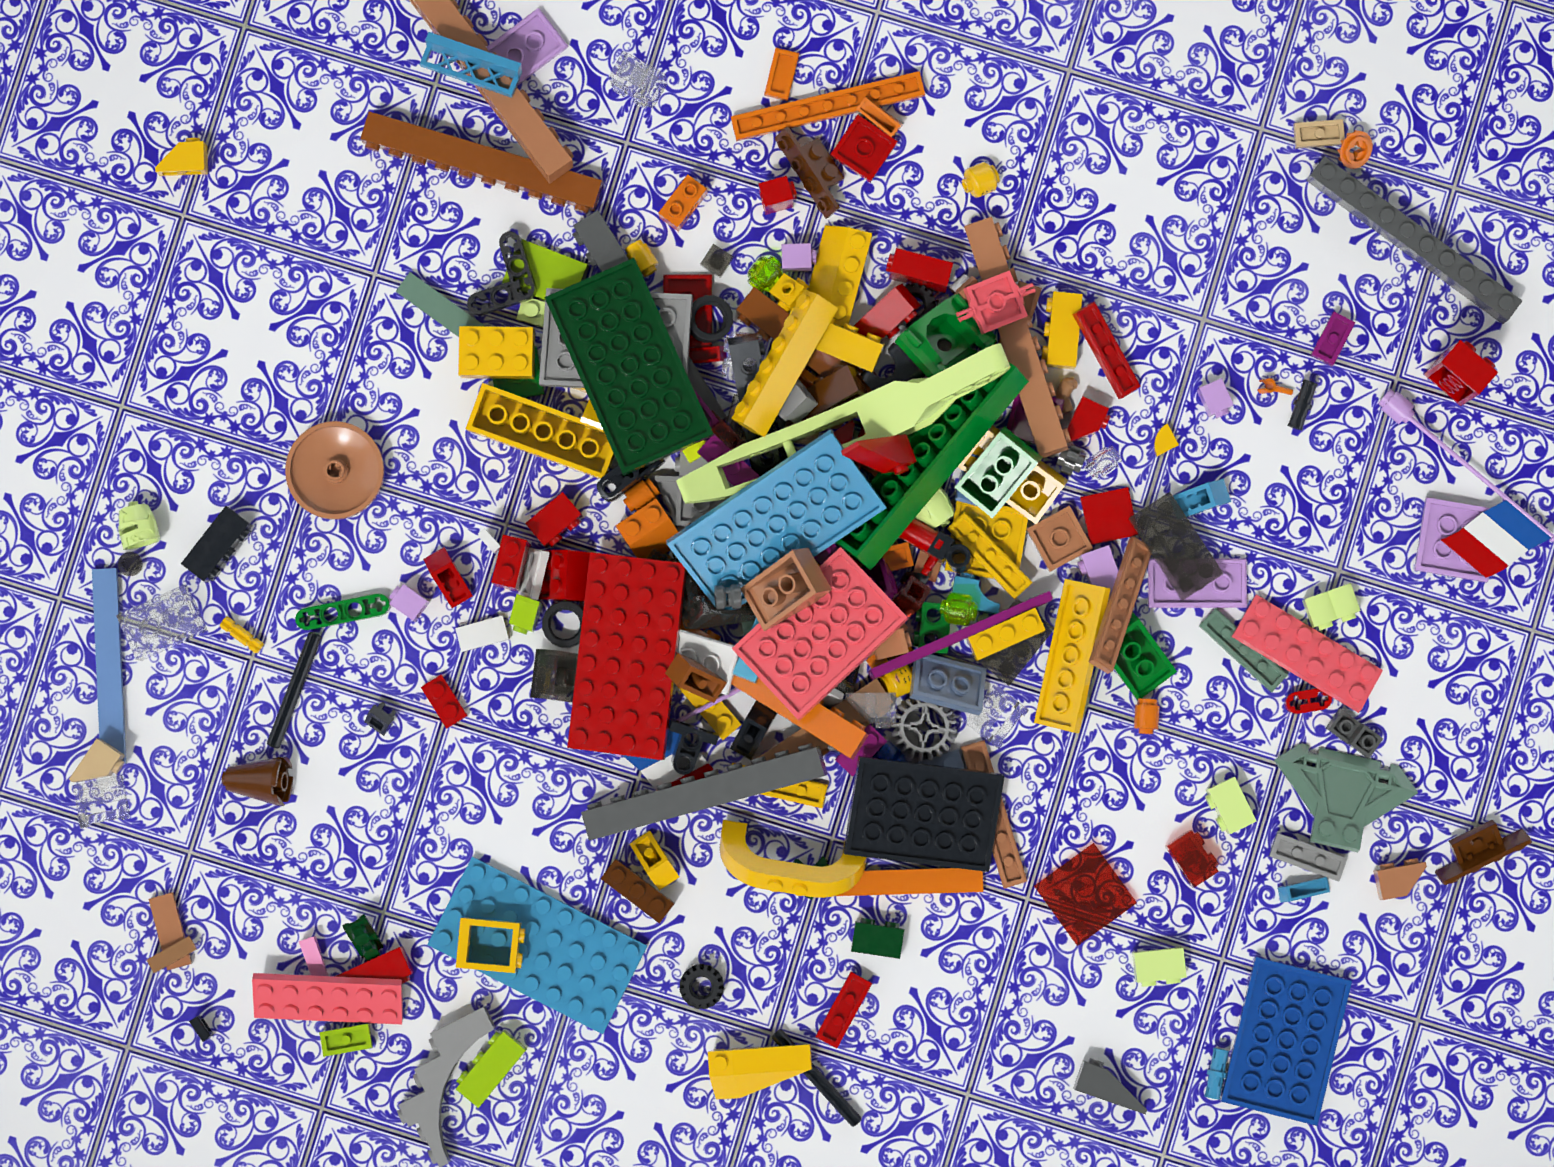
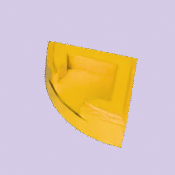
[1154,423,1179,457]

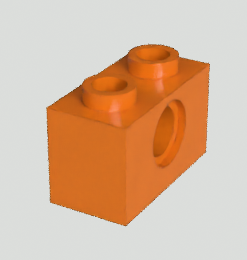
[658,174,708,232]

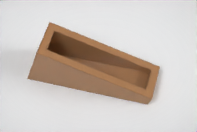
[146,936,197,973]

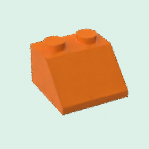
[615,499,678,560]

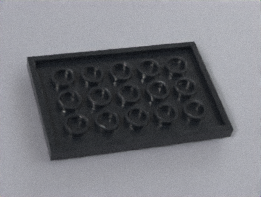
[843,756,1005,872]

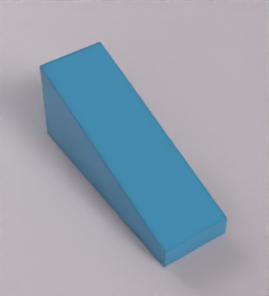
[1277,877,1330,903]

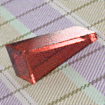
[712,410,745,450]

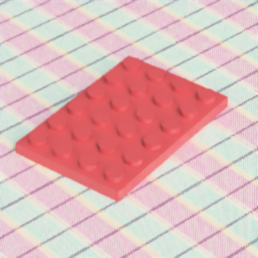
[732,547,908,721]

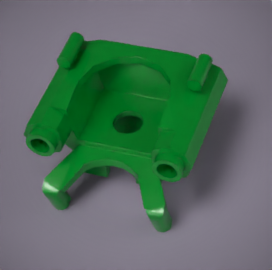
[895,294,997,378]

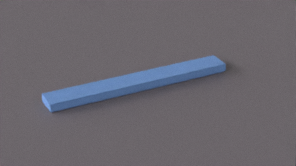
[92,568,127,764]

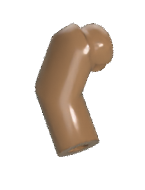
[1055,377,1078,414]

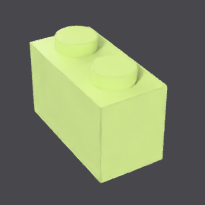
[1205,777,1257,834]
[1132,947,1187,987]

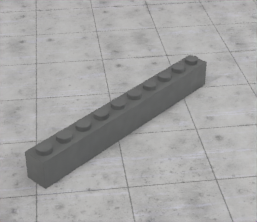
[1306,156,1522,324]
[572,210,727,426]
[581,743,828,841]

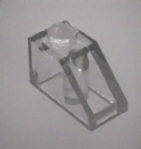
[845,692,896,728]

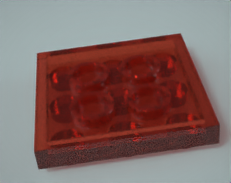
[1034,843,1137,946]

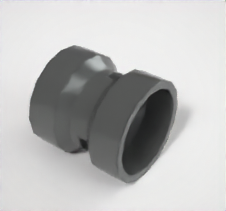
[714,584,741,610]

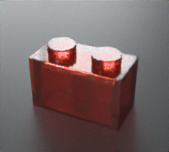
[1165,830,1219,888]

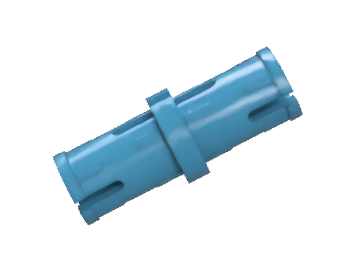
[1204,1048,1229,1100]

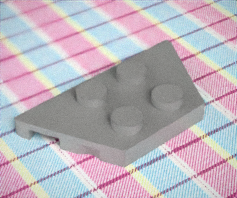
[655,475,734,527]

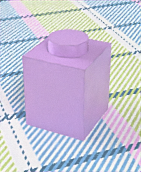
[781,243,816,272]
[1197,378,1234,419]
[389,584,430,622]

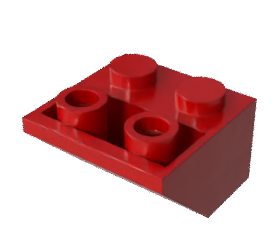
[538,550,590,601]

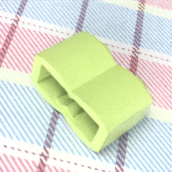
[1302,583,1361,631]

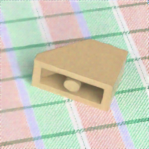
[69,738,125,783]

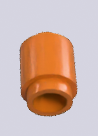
[623,478,660,512]
[1134,699,1160,734]

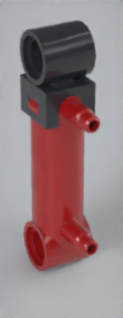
[899,518,972,576]

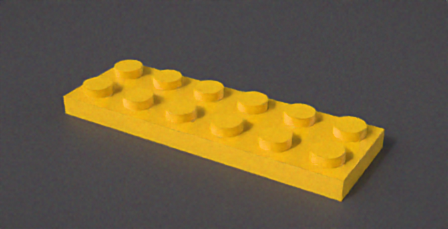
[1034,579,1110,733]

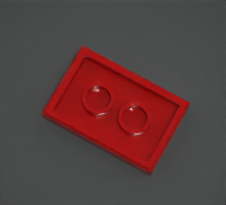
[663,274,712,348]

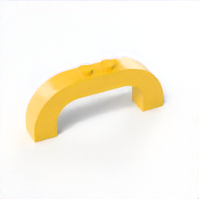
[719,820,867,898]

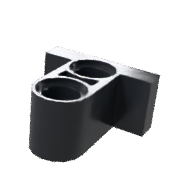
[668,718,719,775]

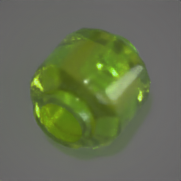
[747,256,783,293]
[940,592,978,626]

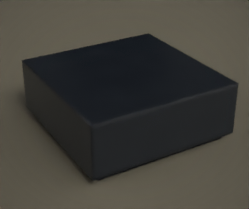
[189,1015,214,1042]

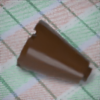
[221,757,293,806]

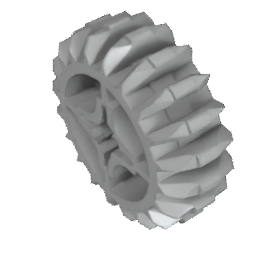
[891,698,957,761]

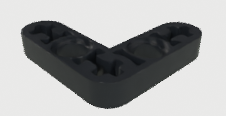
[467,231,537,316]

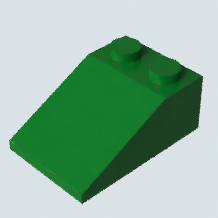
[1114,612,1177,701]

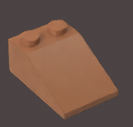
[740,548,832,631]

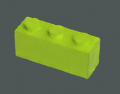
[456,1030,527,1108]

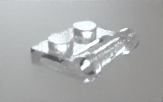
[964,683,1029,749]
[73,775,130,828]

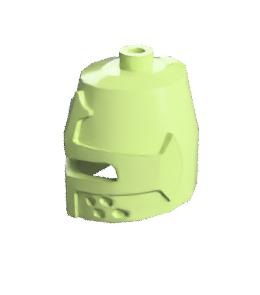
[915,487,955,529]
[118,501,160,550]

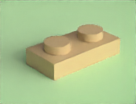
[1293,119,1345,149]

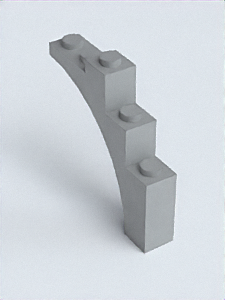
[397,1006,496,1167]

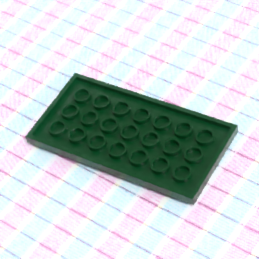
[544,258,714,476]

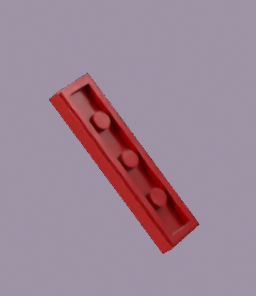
[1072,301,1141,399]

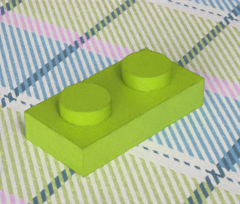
[319,1023,373,1057]

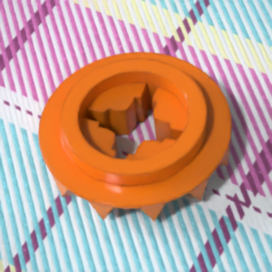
[1337,130,1373,169]

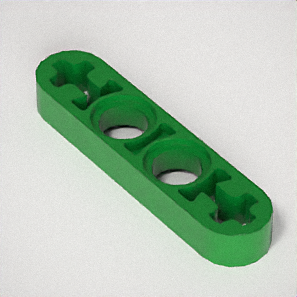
[295,594,391,630]

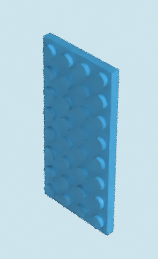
[666,430,887,618]
[427,857,648,1034]

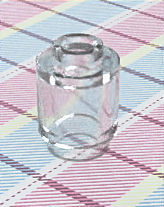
[1084,445,1122,480]

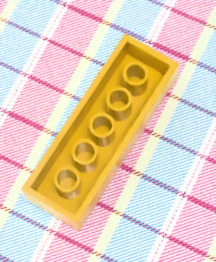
[465,383,615,479]

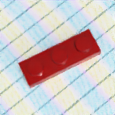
[815,972,873,1049]

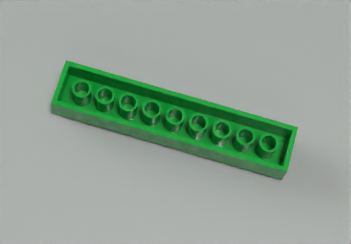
[835,346,1029,571]

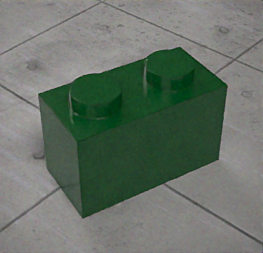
[851,918,904,959]

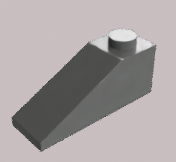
[1073,1058,1147,1115]

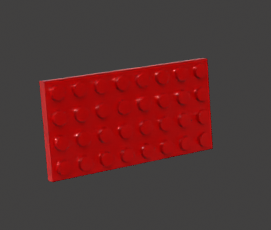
[567,552,687,760]

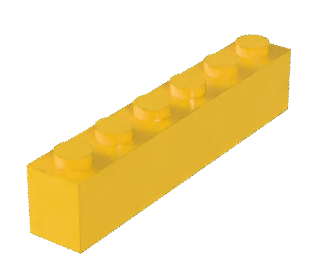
[731,290,838,437]

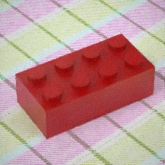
[1423,340,1498,406]

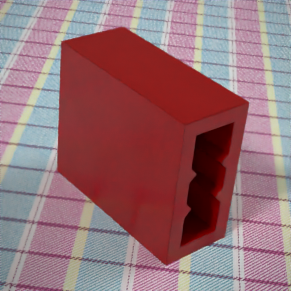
[886,248,953,293]
[491,535,531,592]

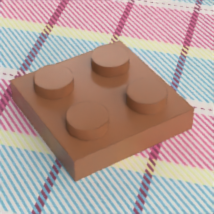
[1026,506,1093,572]

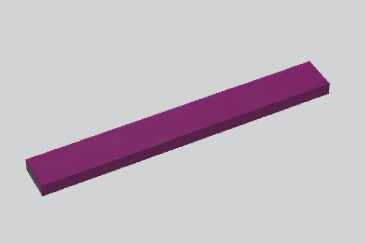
[868,591,1053,680]

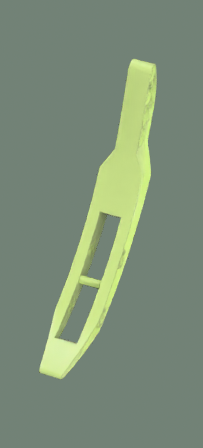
[676,343,1010,504]

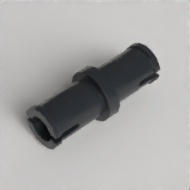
[1287,379,1318,431]

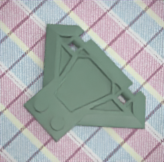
[1274,743,1418,853]

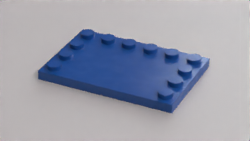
[1220,957,1352,1126]

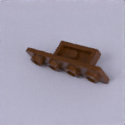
[775,127,844,219]
[1435,820,1532,885]

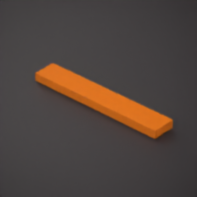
[837,868,983,896]

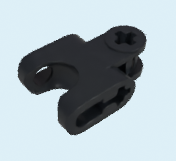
[860,342,926,391]
[597,458,666,503]

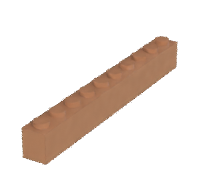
[409,0,574,184]
[964,217,1071,458]

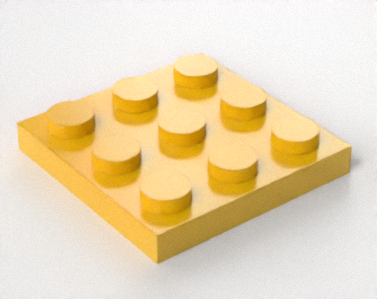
[944,501,1028,579]

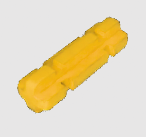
[220,617,264,653]

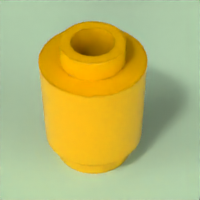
[625,239,658,277]

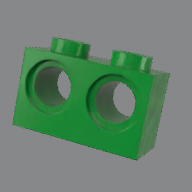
[913,602,952,655]

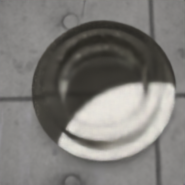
[118,552,143,576]

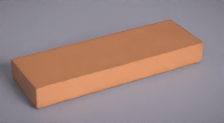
[148,892,192,970]

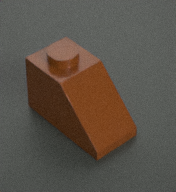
[665,653,727,703]

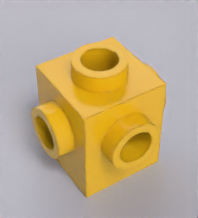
[769,273,809,313]

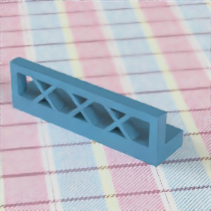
[420,32,522,98]

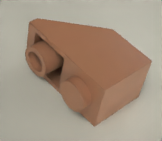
[874,628,912,660]
[1373,858,1427,900]

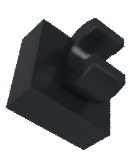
[364,702,396,736]

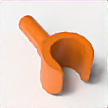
[1257,378,1293,395]

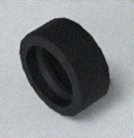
[690,295,733,343]
[542,601,583,648]

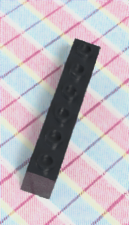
[727,333,785,477]

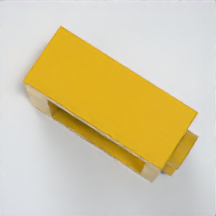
[456,917,525,973]

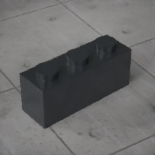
[181,506,253,583]

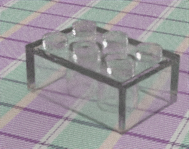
[116,585,208,661]

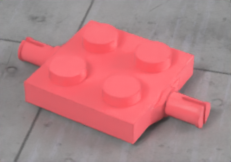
[956,270,1036,335]

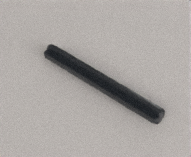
[267,632,321,749]
[772,1029,862,1127]

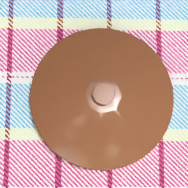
[285,421,384,520]

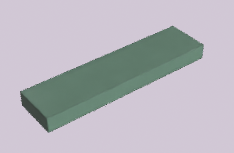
[396,272,486,337]
[1199,608,1288,693]

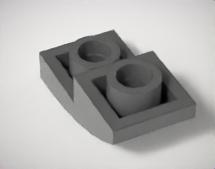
[1325,709,1383,758]

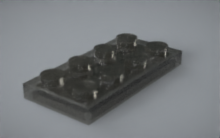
[1128,492,1224,601]

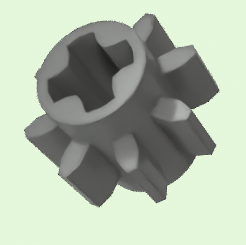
[1056,444,1086,476]

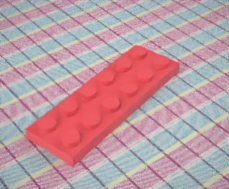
[1231,594,1383,713]
[252,973,403,1025]

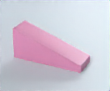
[299,936,328,976]

